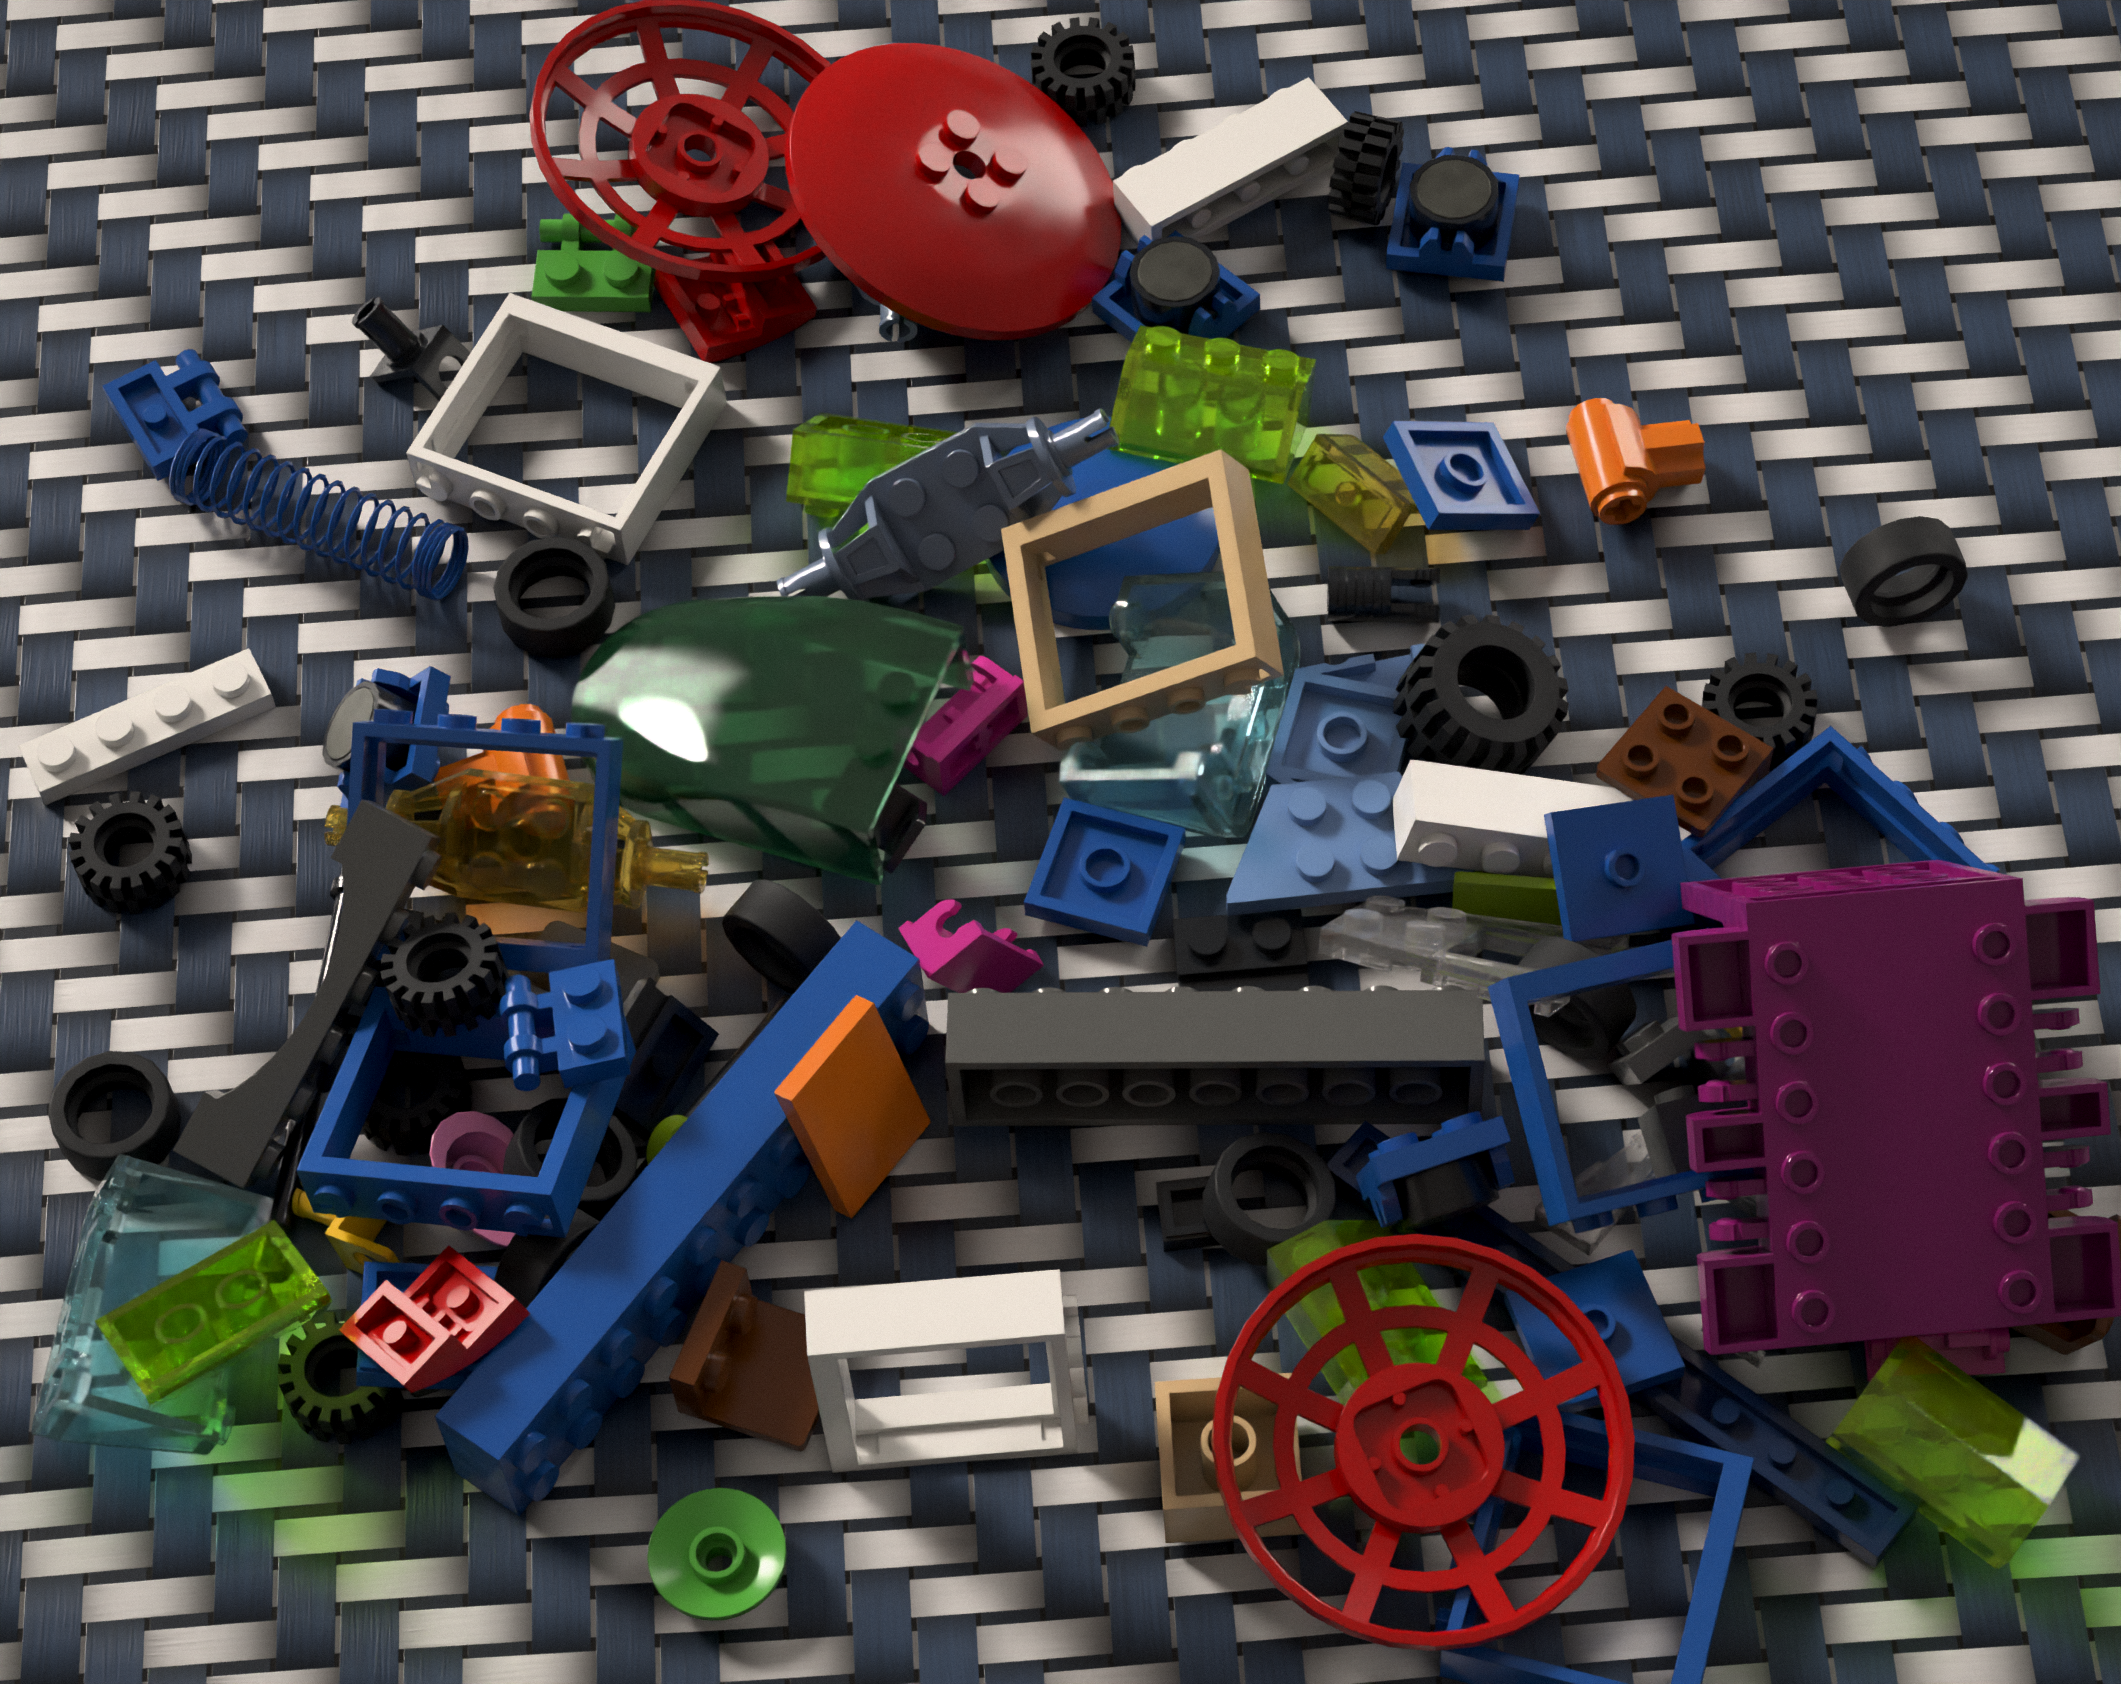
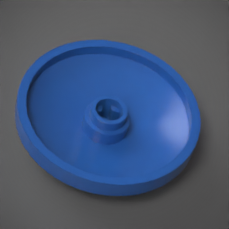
[985,417,1220,630]

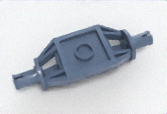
[777,408,1119,615]

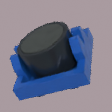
[1386,147,1520,282]
[1092,230,1260,378]
[322,666,451,820]
[1356,1111,1515,1231]

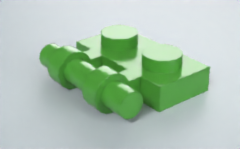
[531,213,656,312]

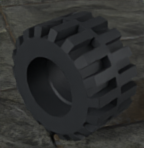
[1393,614,1569,775]

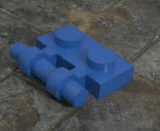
[102,349,248,481]
[500,959,631,1091]

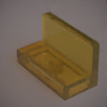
[1287,434,1420,554]

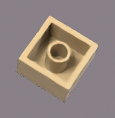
[1155,1373,1304,1543]

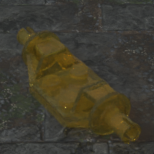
[324,768,709,913]

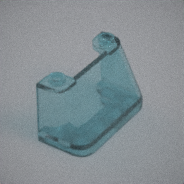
[1058,571,1300,838]
[31,1153,278,1456]

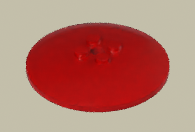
[785,43,1122,340]

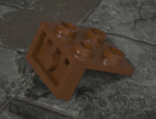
[1596,686,1774,838]
[669,1260,820,1451]

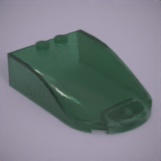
[571,596,974,886]

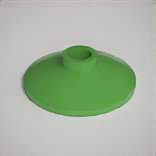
[647,1488,787,1621]

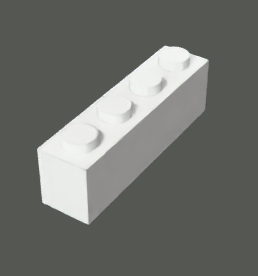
[1113,77,1348,245]
[1392,759,1634,878]

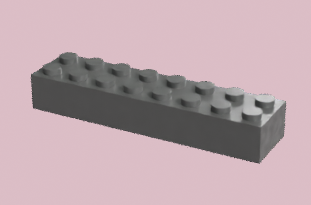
[945,985,1485,1126]

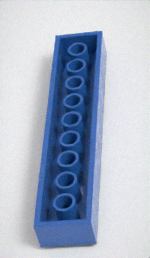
[434,920,929,1516]

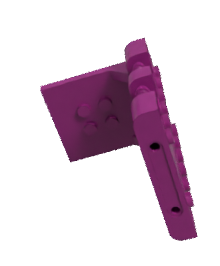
[1672,860,2121,1355]

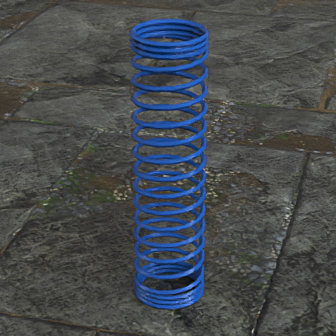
[169,428,469,601]

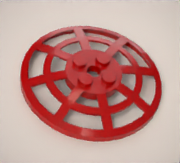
[529,0,831,284]
[1211,1234,1635,1651]

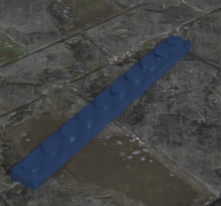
[1327,1120,1918,1568]

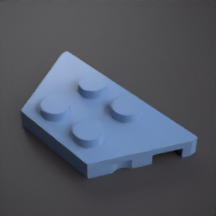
[1266,644,1425,789]
[1226,771,1475,916]

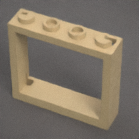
[1001,449,1284,751]

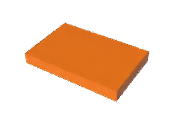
[774,995,931,1219]

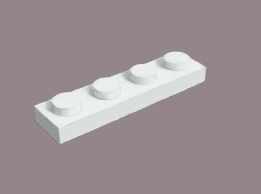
[18,648,276,805]

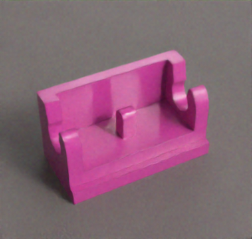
[892,656,1028,796]
[898,899,1044,993]

